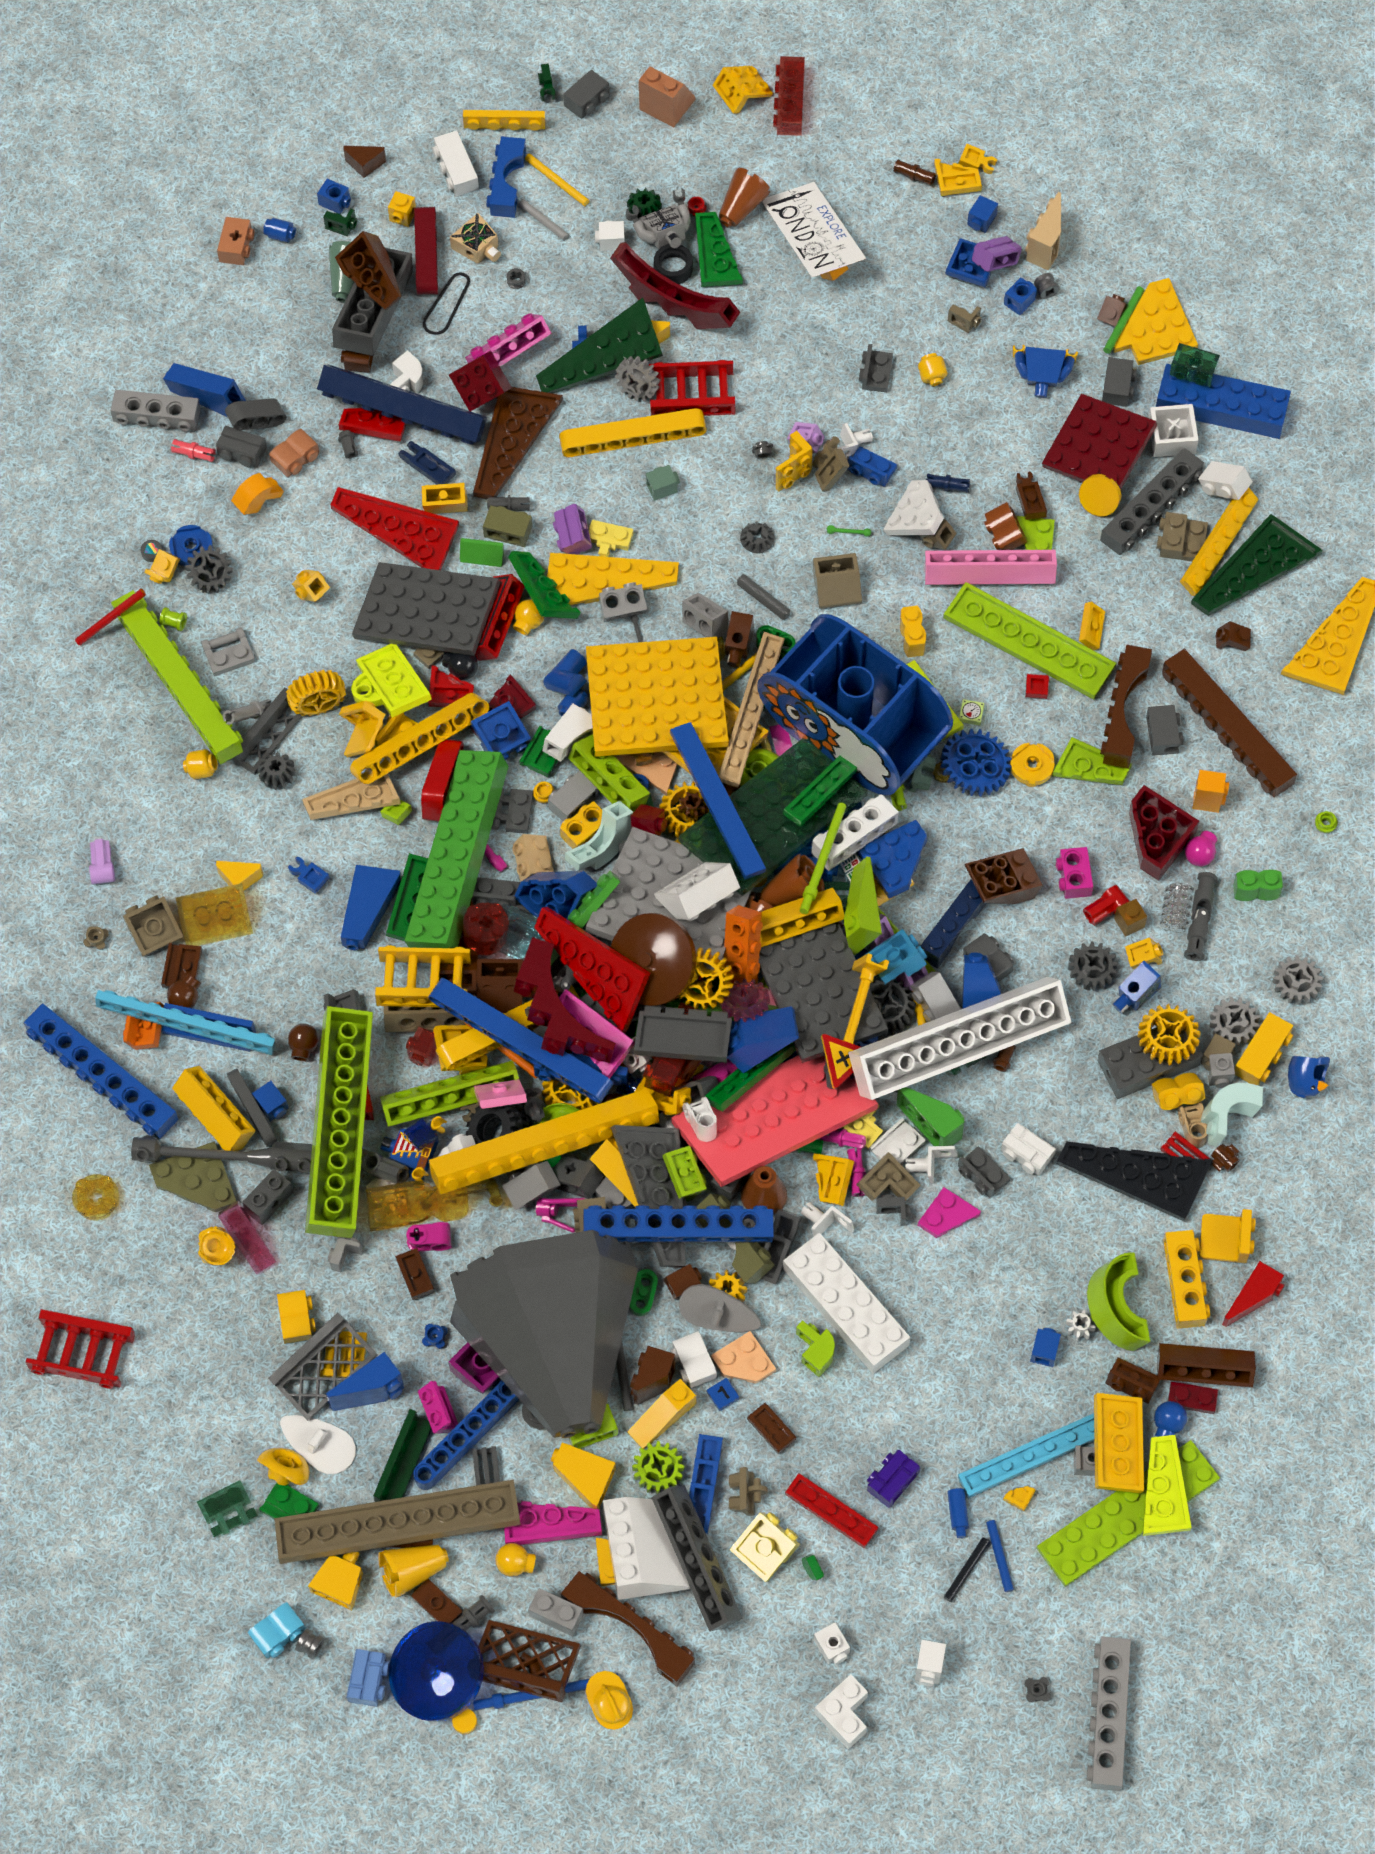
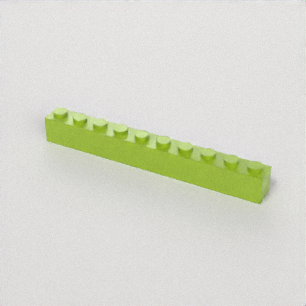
[111,590,243,765]

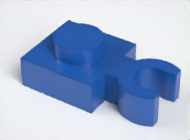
[288,857,330,894]

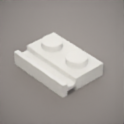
[869,1118,926,1165]

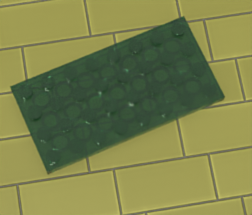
[678,738,868,896]

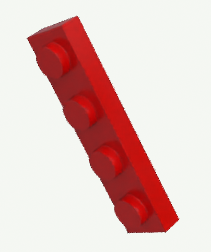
[785,1473,878,1549]

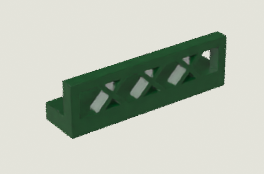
[373,1409,432,1502]

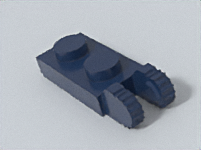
[398,441,456,485]

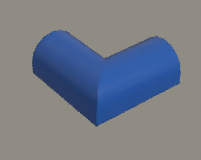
[945,238,991,288]
[543,649,587,696]

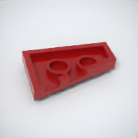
[338,408,407,442]

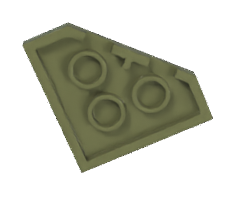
[149,1141,238,1212]

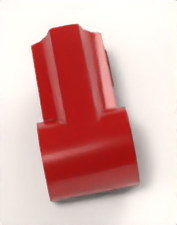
[1083,885,1130,926]

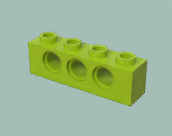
[568,734,650,812]

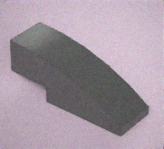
[761,1209,802,1284]

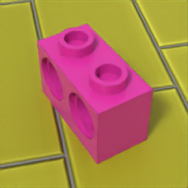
[1056,847,1093,899]

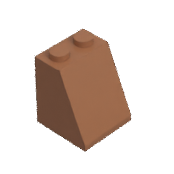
[639,66,696,128]

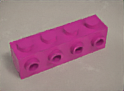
[465,313,552,366]

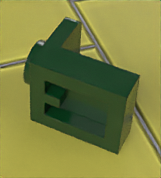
[323,208,357,237]

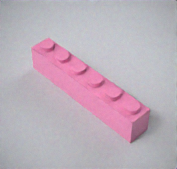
[924,550,1057,585]

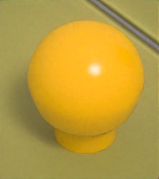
[513,599,544,636]
[495,1543,536,1577]

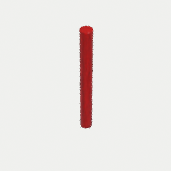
[75,588,146,646]

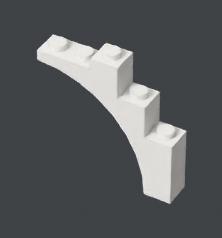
[542,704,593,762]

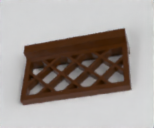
[467,1620,581,1702]

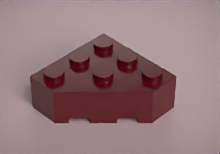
[1129,785,1200,881]

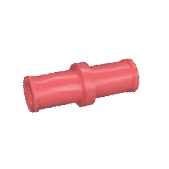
[171,439,216,462]

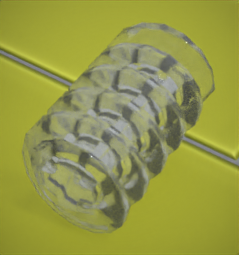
[1160,883,1194,933]

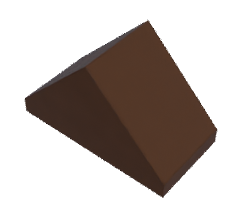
[343,146,386,178]

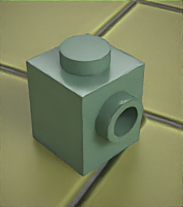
[646,465,680,501]

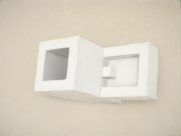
[390,350,423,393]

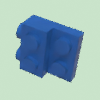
[470,701,531,761]

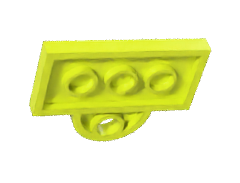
[351,644,432,717]

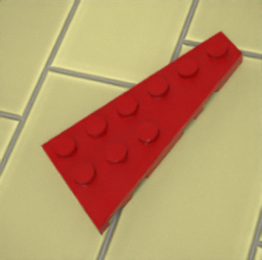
[330,487,459,570]
[534,907,651,1034]

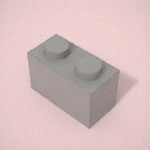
[548,771,599,821]
[910,971,961,1022]
[502,1161,561,1210]
[528,1588,584,1637]

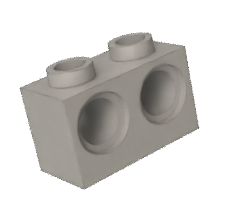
[598,582,647,622]
[682,592,728,638]

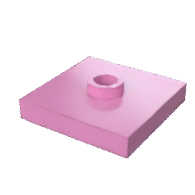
[474,1079,527,1109]

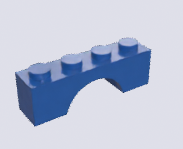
[486,136,526,218]

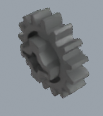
[185,545,233,593]
[1068,941,1118,991]

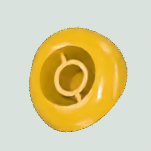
[257,1448,309,1485]

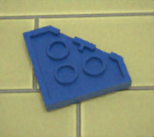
[857,820,927,899]

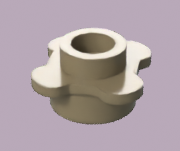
[83,926,109,950]

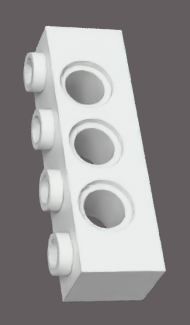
[811,794,899,871]

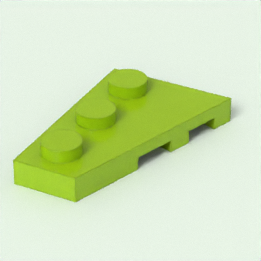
[1052,737,1132,785]

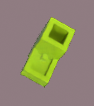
[796,1320,835,1377]

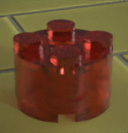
[463,903,509,955]

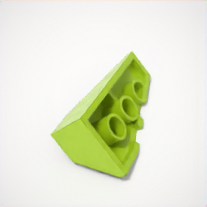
[844,856,882,956]

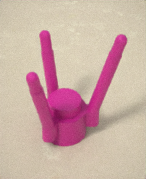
[536,1198,584,1233]

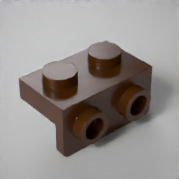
[1105,1357,1160,1404]

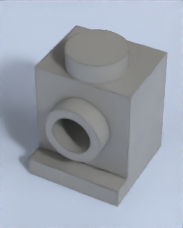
[1074,1445,1095,1476]

